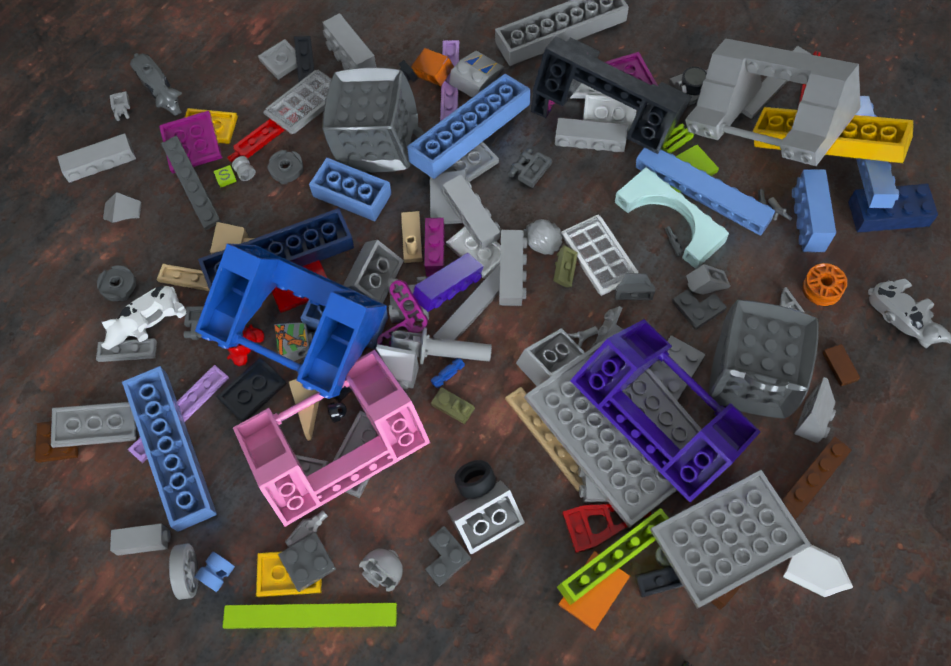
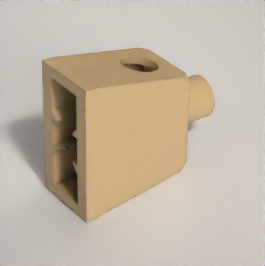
[210,222,255,254]

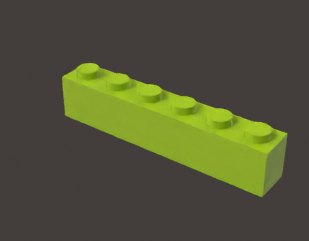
[557,508,669,605]

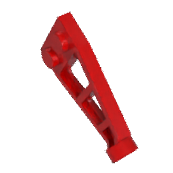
[562,504,651,553]

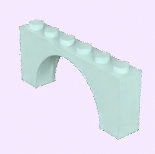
[615,168,729,269]

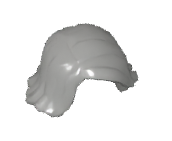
[523,219,562,255]

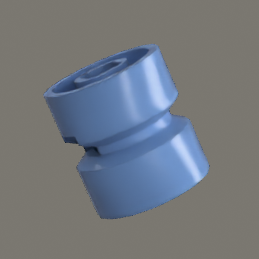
[194,551,235,592]

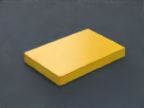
[185,108,238,144]
[256,552,322,597]

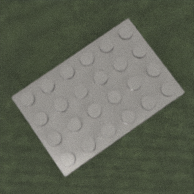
[650,470,811,609]

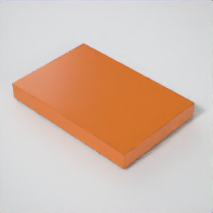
[559,551,630,631]

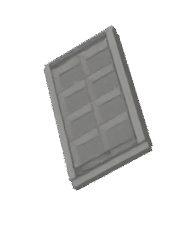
[264,70,331,134]

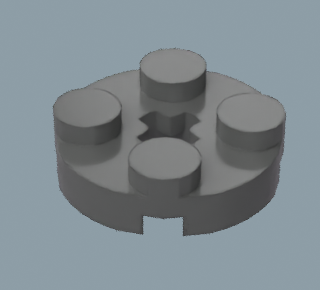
[268,150,304,184]
[97,265,136,301]

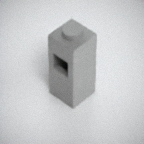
[110,524,171,555]

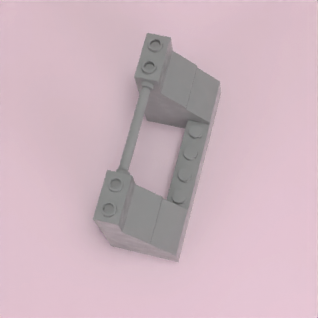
[685,38,860,166]

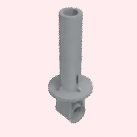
[391,327,492,364]

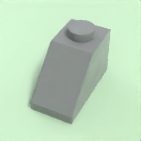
[686,264,731,295]

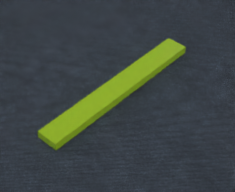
[223,603,397,629]

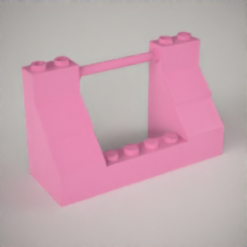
[233,350,430,526]

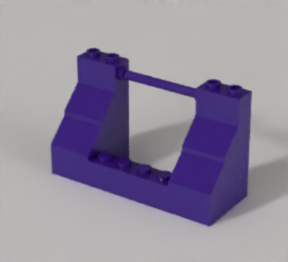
[570,319,760,502]

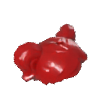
[227,324,265,366]

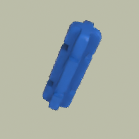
[431,358,465,388]

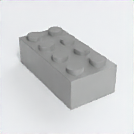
[323,13,376,70]

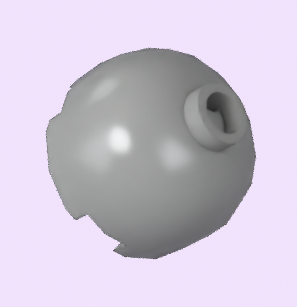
[359,548,403,591]

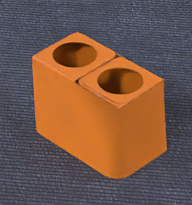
[411,48,454,86]

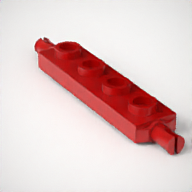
[227,103,304,163]

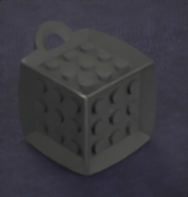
[322,68,424,172]
[709,300,819,419]

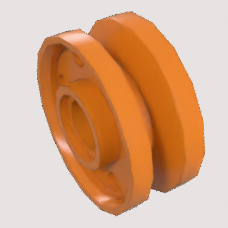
[803,263,847,306]

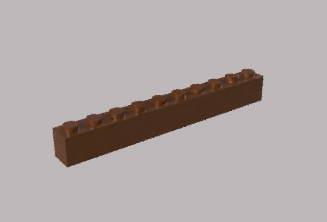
[711,437,852,610]

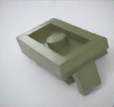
[553,246,578,288]
[431,387,475,424]

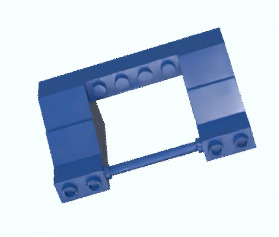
[195,244,387,399]

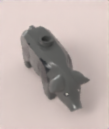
[130,53,182,116]

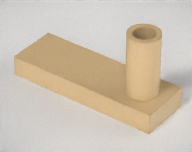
[401,211,423,263]

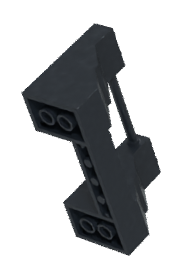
[532,36,692,154]

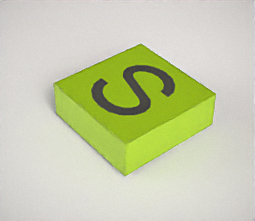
[214,165,237,188]

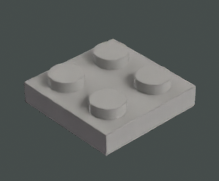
[258,39,297,80]

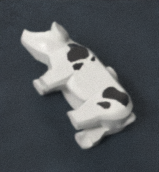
[101,286,186,350]

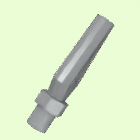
[285,510,328,547]

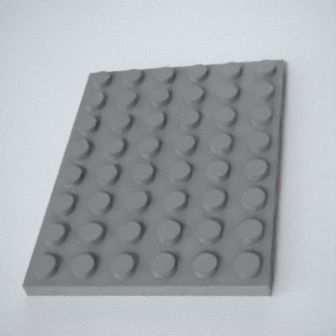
[524,331,702,528]

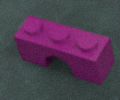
[425,218,445,277]

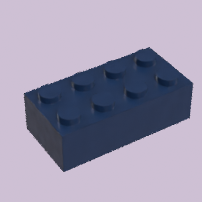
[848,184,938,232]

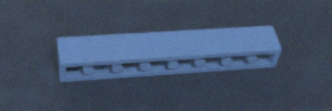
[856,96,899,208]
[635,148,775,236]

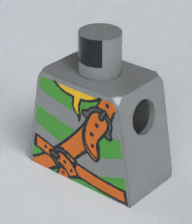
[274,323,316,361]

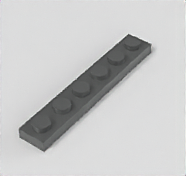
[161,135,222,230]

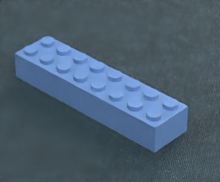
[407,74,530,179]
[122,366,217,532]

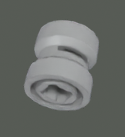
[232,156,255,181]

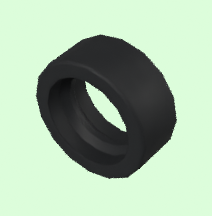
[454,460,496,498]

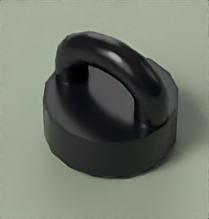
[327,402,347,423]

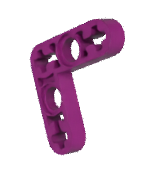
[377,280,428,347]

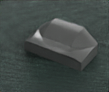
[615,273,655,300]

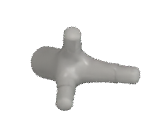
[768,197,792,220]
[568,326,598,348]

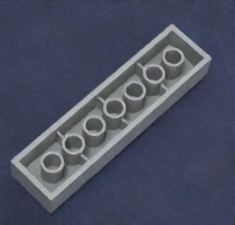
[495,0,629,66]

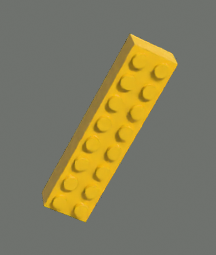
[753,107,913,163]

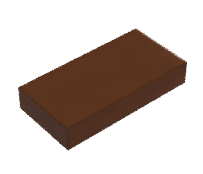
[822,344,860,387]

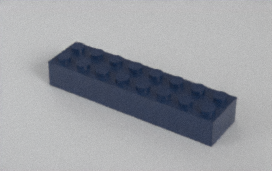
[198,208,354,290]

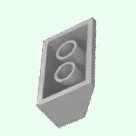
[343,240,404,304]
[447,480,525,554]

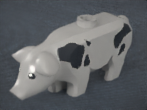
[868,279,951,348]

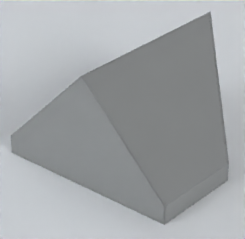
[103,192,141,223]

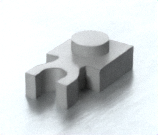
[110,92,130,121]

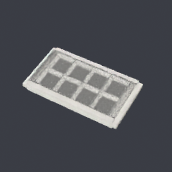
[560,214,638,296]

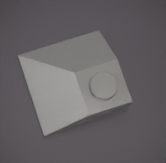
[376,344,419,389]

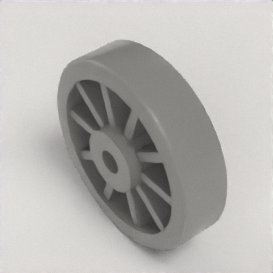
[169,543,198,600]

